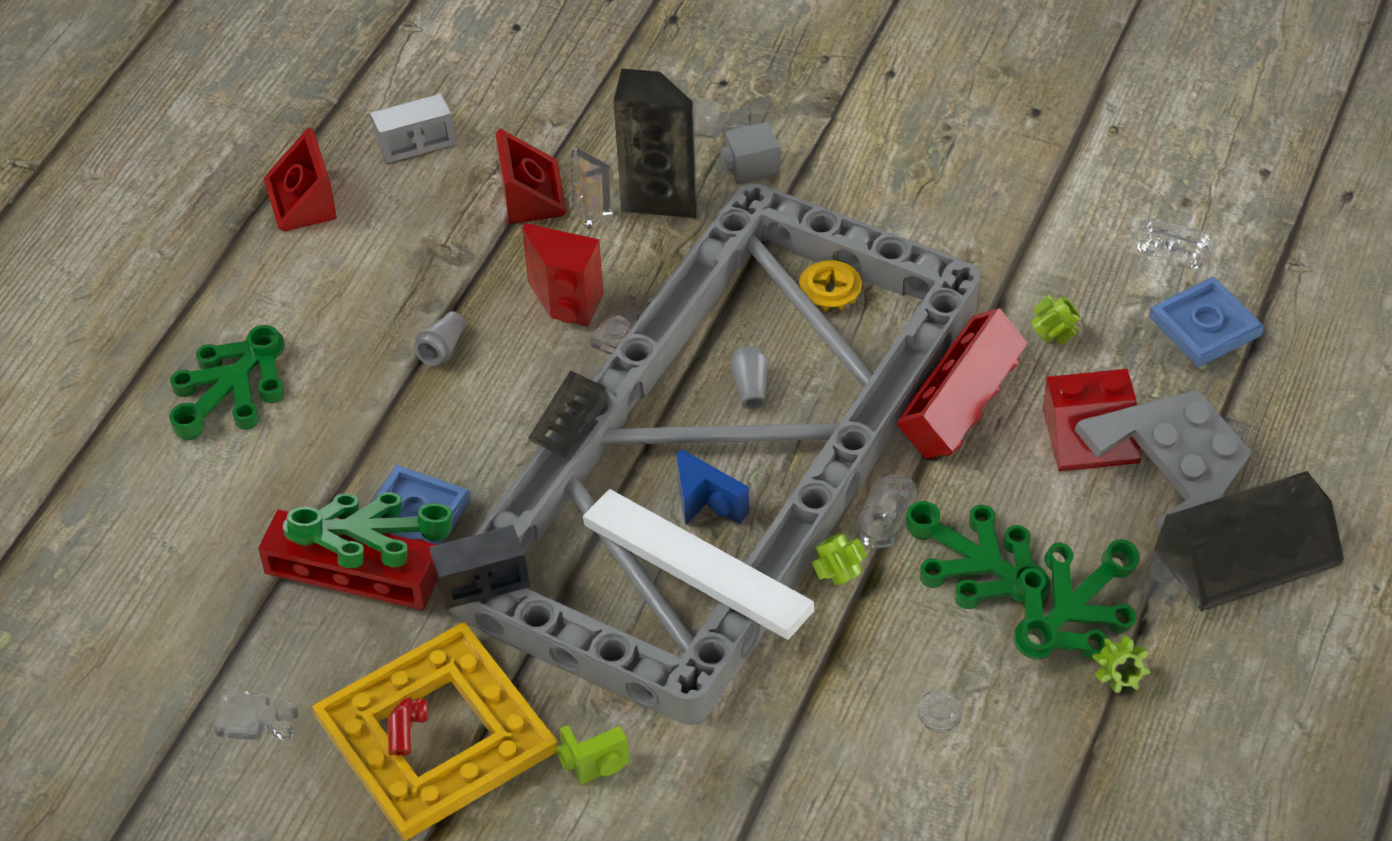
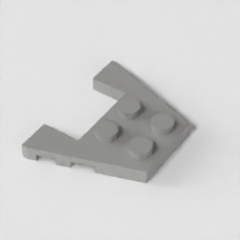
[1074,390,1252,555]

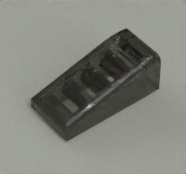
[528,370,610,458]

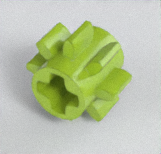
[1031,294,1081,346]
[811,532,867,586]
[1092,635,1151,693]

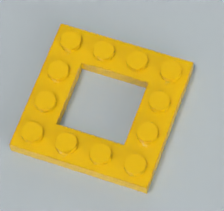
[312,621,558,841]

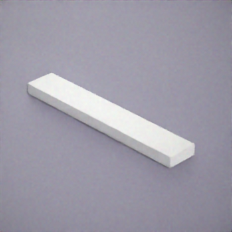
[583,489,815,640]

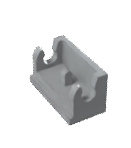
[370,94,457,164]

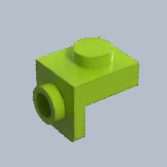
[556,725,630,785]

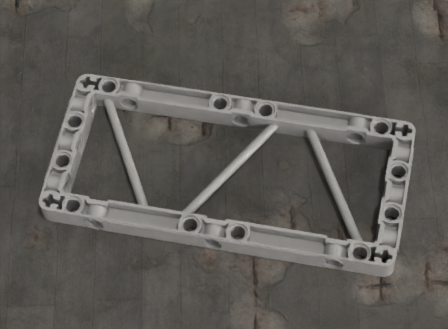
[448,183,980,725]

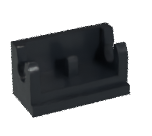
[429,525,530,609]

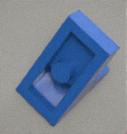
[676,449,749,524]

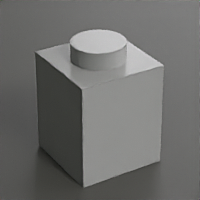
[720,122,780,184]

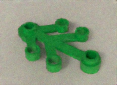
[169,325,285,440]
[283,492,452,568]
[906,501,1051,609]
[1013,539,1140,660]

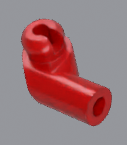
[388,697,429,756]

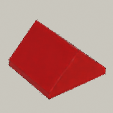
[263,128,337,231]
[495,128,567,224]

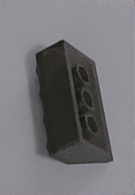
[613,68,697,218]
[1154,471,1344,612]

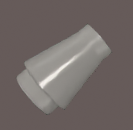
[414,311,466,366]
[729,346,769,409]

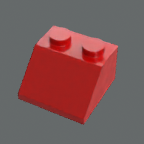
[522,223,604,327]
[1043,368,1141,471]

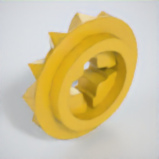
[799,260,862,313]

